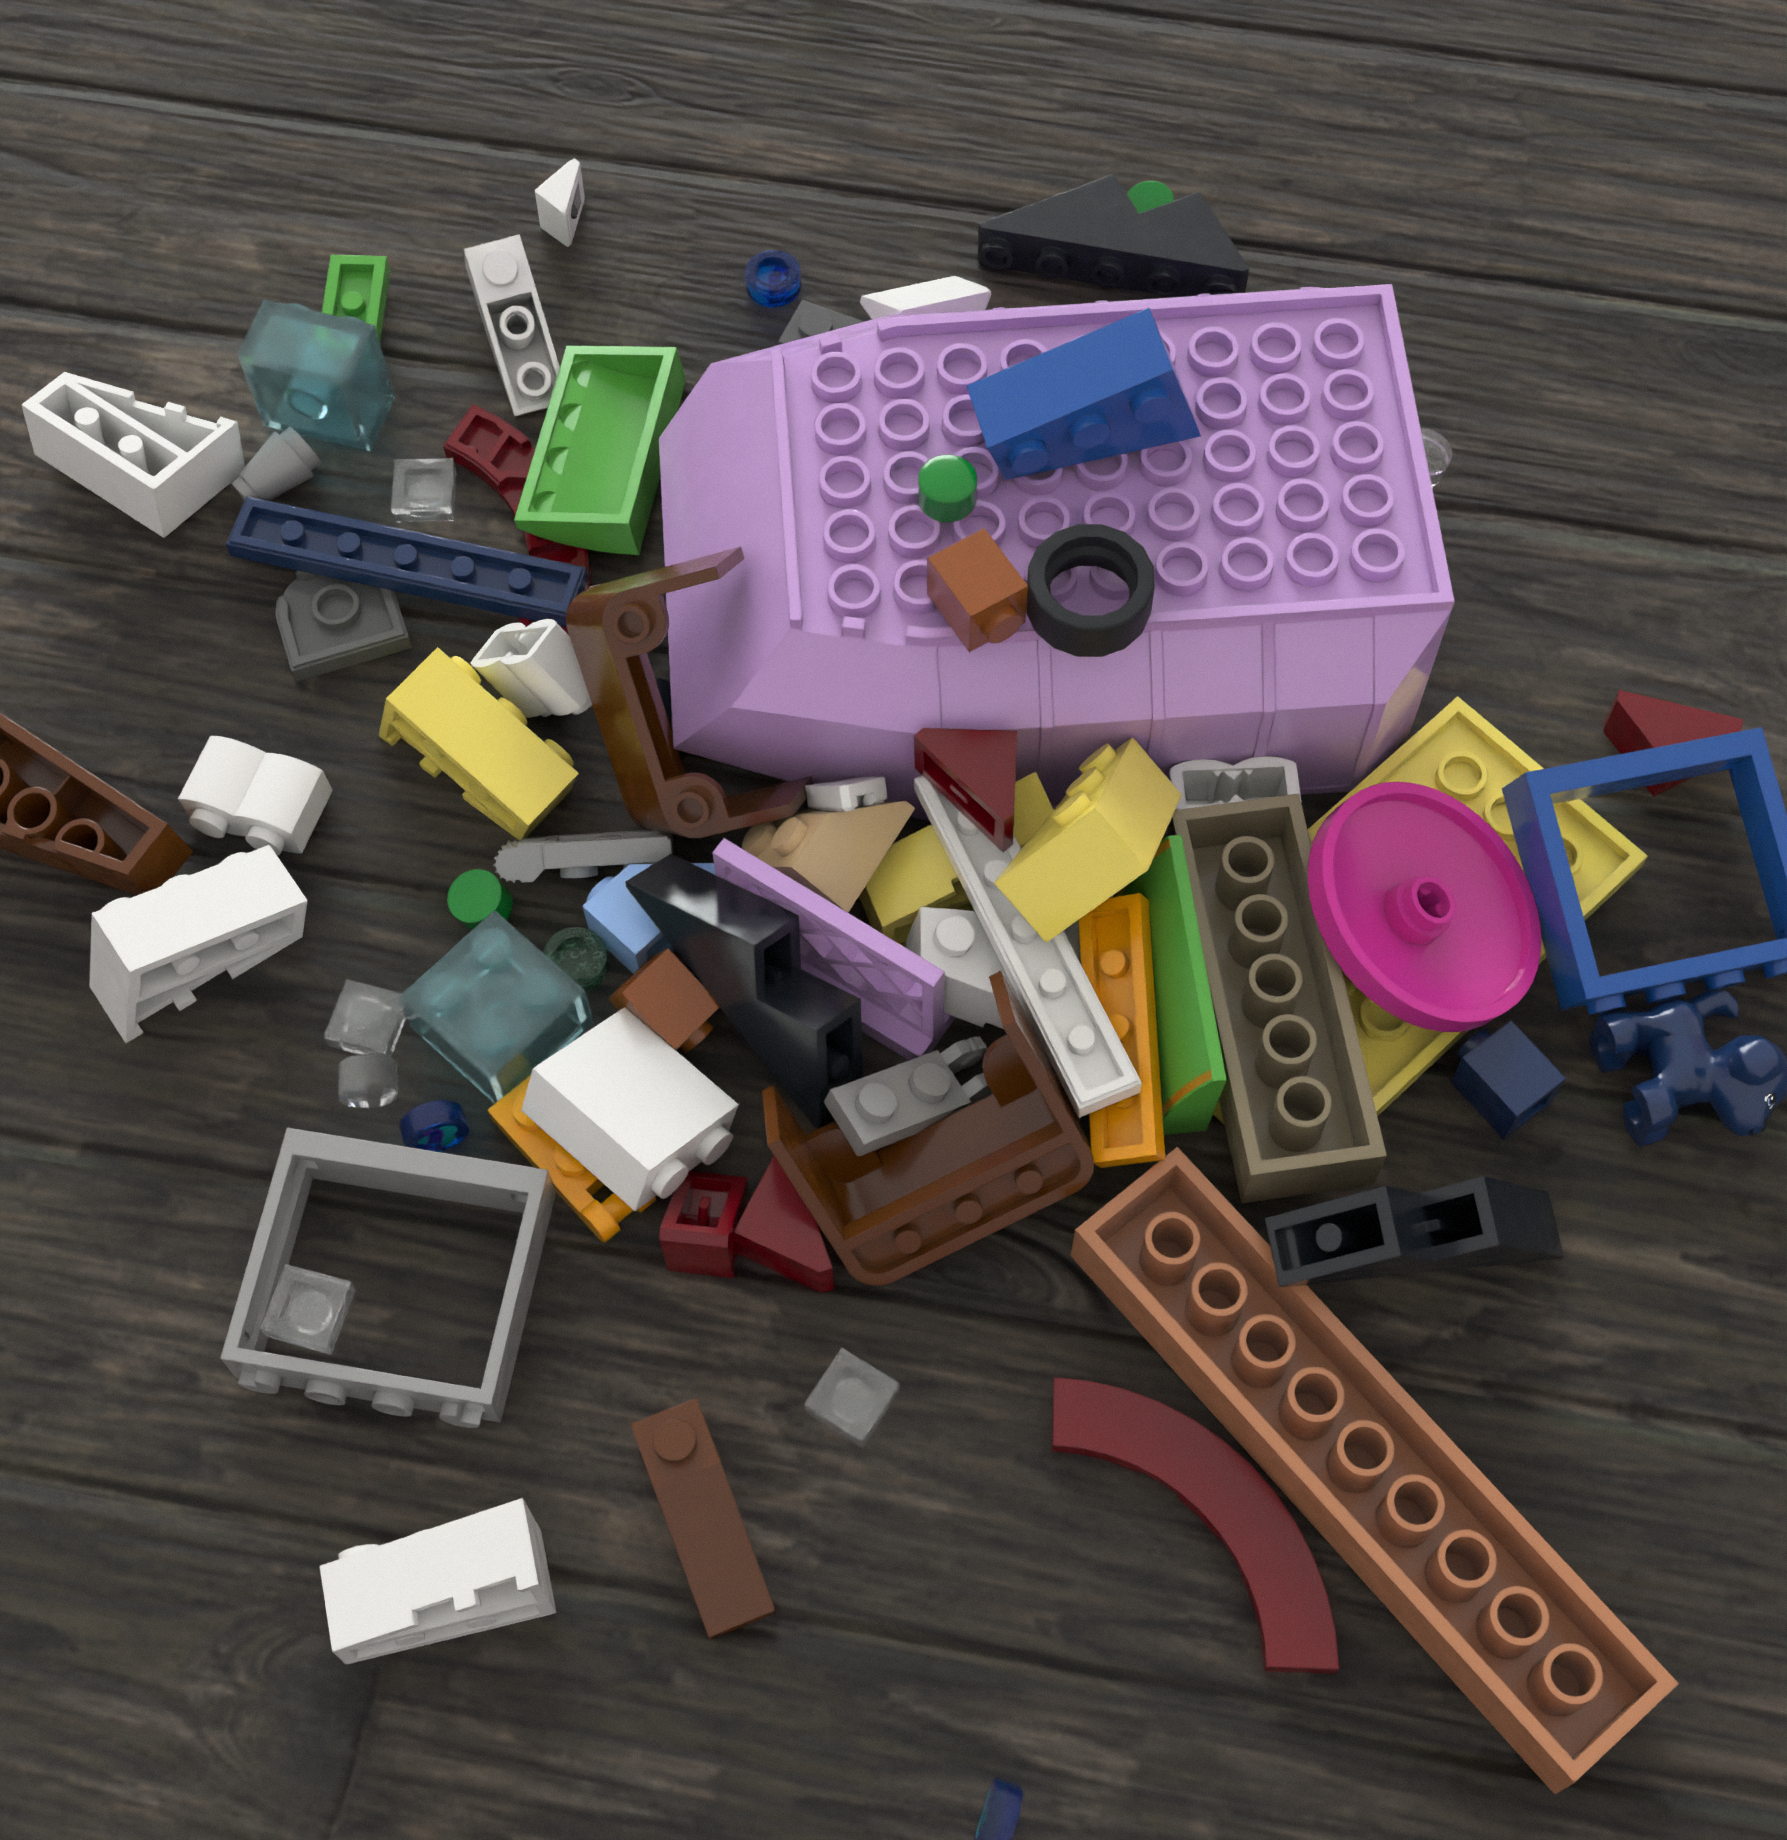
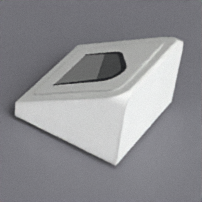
[535,158,585,247]

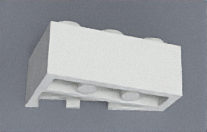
[22,372,245,538]
[90,845,308,1043]
[906,907,1081,1029]
[320,1498,556,1665]

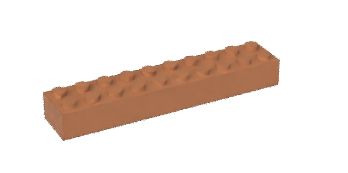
[1071,1147,1679,1795]

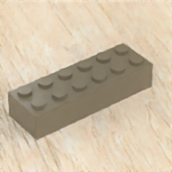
[1166,793,1387,1203]

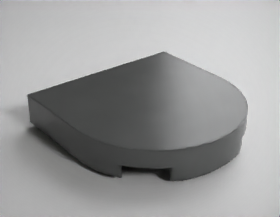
[276,570,412,682]

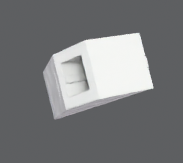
[464,234,560,417]

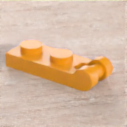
[487,1075,656,1243]

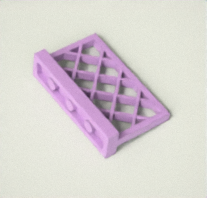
[712,838,956,1060]

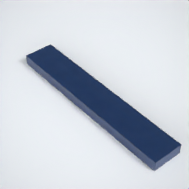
[226,496,589,628]

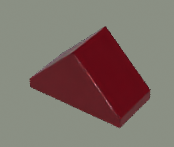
[1603,690,1744,797]
[914,728,1017,852]
[733,1156,834,1293]
[659,1171,748,1278]

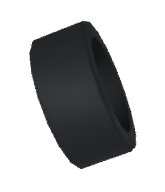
[1027,524,1155,657]

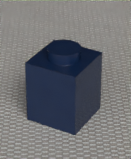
[1451,1020,1566,1140]

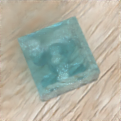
[237,299,395,451]
[399,910,594,1104]

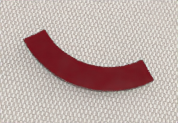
[443,404,591,635]
[1052,1377,1339,1674]

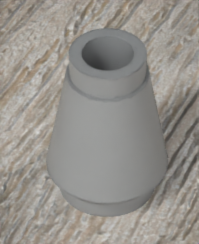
[231,426,321,501]

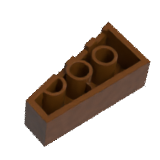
[0,713,193,895]

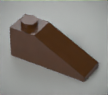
[630,1398,776,1640]

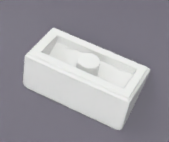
[860,276,991,319]

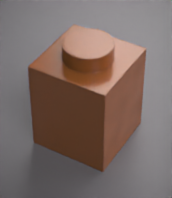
[927,528,1028,652]
[608,948,720,1053]

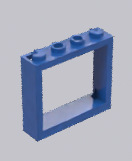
[1502,727,1787,1015]

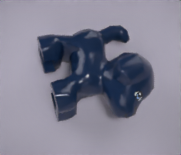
[1589,991,1787,1147]

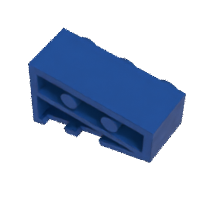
[966,308,1201,480]

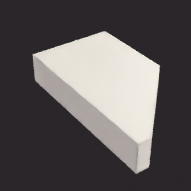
[805,777,888,812]

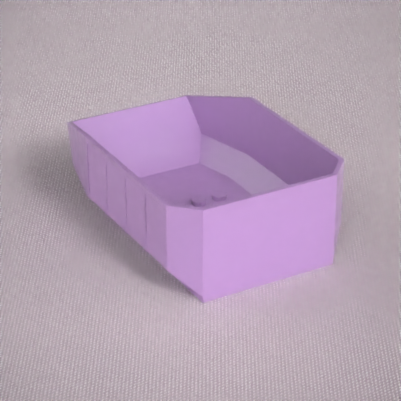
[659,284,1455,821]

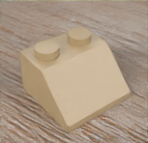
[742,801,915,913]

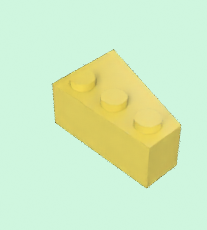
[379,647,579,841]
[994,737,1182,943]
[859,772,1053,947]

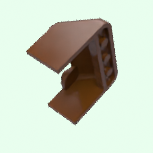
[566,547,814,838]
[762,971,1094,1286]

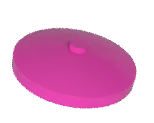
[1308,782,1541,1032]

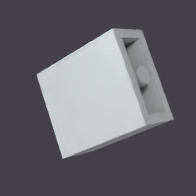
[521,1007,739,1211]

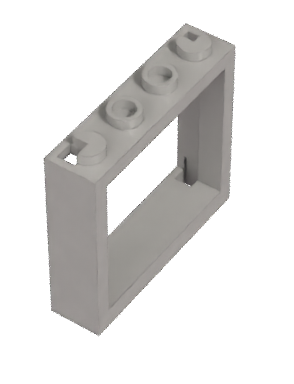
[220,1128,556,1428]

